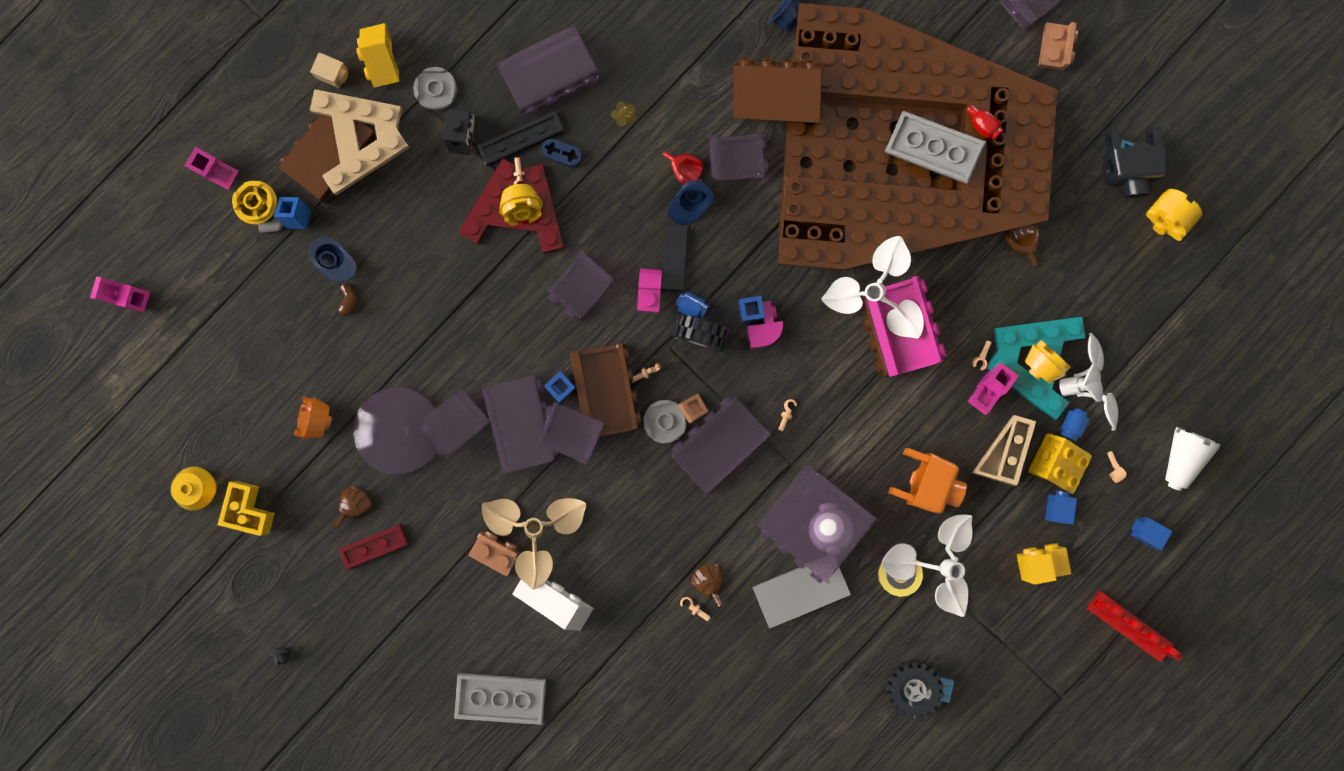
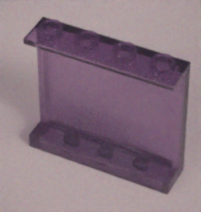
[757,464,878,584]

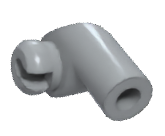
[258,210,284,233]

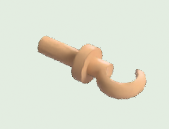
[514,158,525,185]
[632,364,661,383]
[778,399,797,431]
[680,597,711,621]

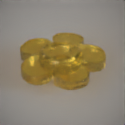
[611,102,635,126]

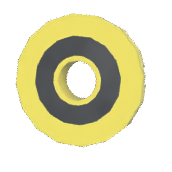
[878,559,923,597]

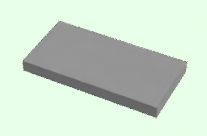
[885,111,986,184]
[752,555,851,629]
[454,673,546,725]

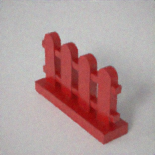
[1086,591,1183,662]

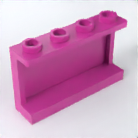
[867,276,946,377]

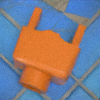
[888,448,967,514]

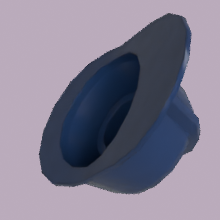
[767,0,800,32]
[668,179,714,224]
[309,237,356,282]

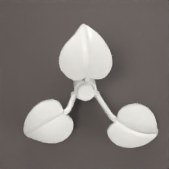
[822,236,924,339]
[1060,333,1118,431]
[882,514,972,617]

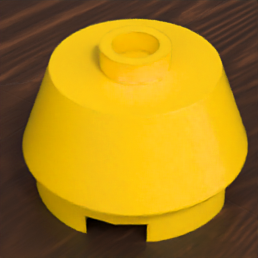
[232,181,277,224]
[499,184,543,225]
[1025,340,1071,383]
[171,467,217,511]

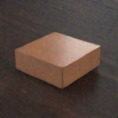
[678,393,709,424]

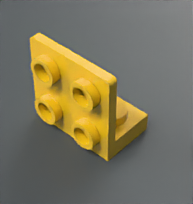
[1028,433,1092,494]

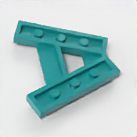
[985,317,1085,420]

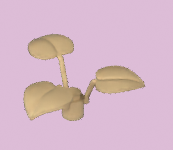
[482,498,586,589]

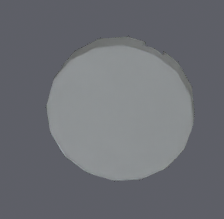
[413,67,458,111]
[643,400,687,443]

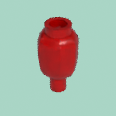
[967,105,1004,140]

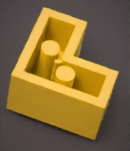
[357,23,399,88]
[218,481,275,536]
[1017,543,1071,584]

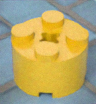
[1146,189,1202,241]

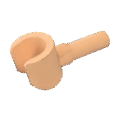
[972,341,992,370]
[1107,451,1126,483]

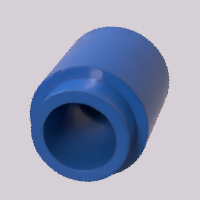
[675,291,709,319]
[1060,408,1090,443]

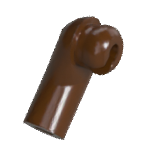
[338,283,358,316]

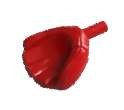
[663,151,704,184]

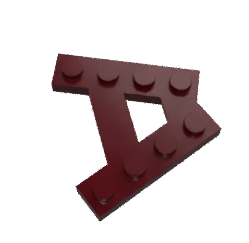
[458,159,564,254]

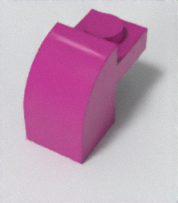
[185,147,239,190]
[637,268,662,313]
[90,277,150,312]
[747,301,783,350]
[968,363,1018,415]

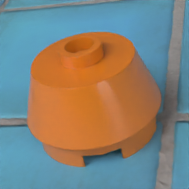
[294,396,332,439]

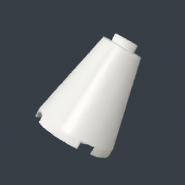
[1165,427,1220,491]

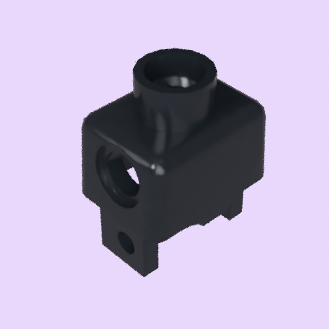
[1102,126,1168,199]

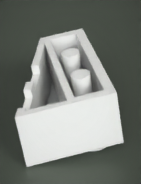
[513,580,593,631]

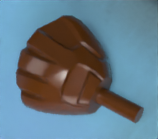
[1005,225,1039,266]
[334,487,372,528]
[691,564,723,607]

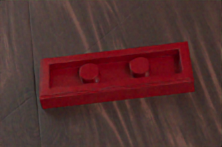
[338,524,409,570]

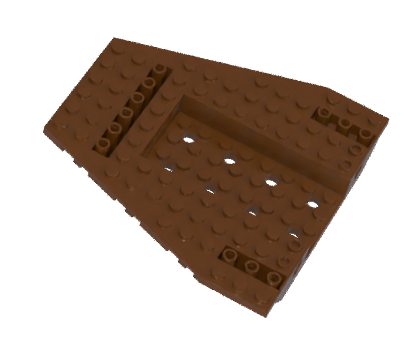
[778,3,1057,270]

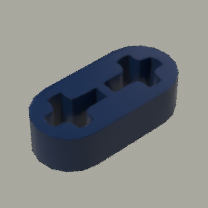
[542,139,582,168]

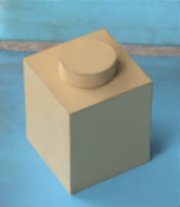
[310,52,348,88]

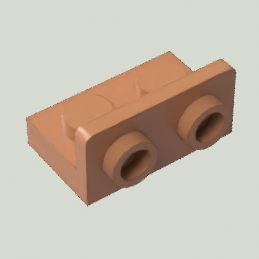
[1038,22,1078,71]
[468,531,521,576]

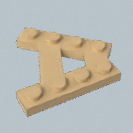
[310,89,409,195]

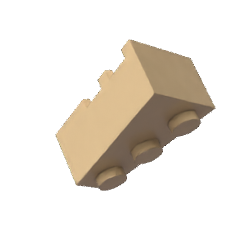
[972,415,1036,486]

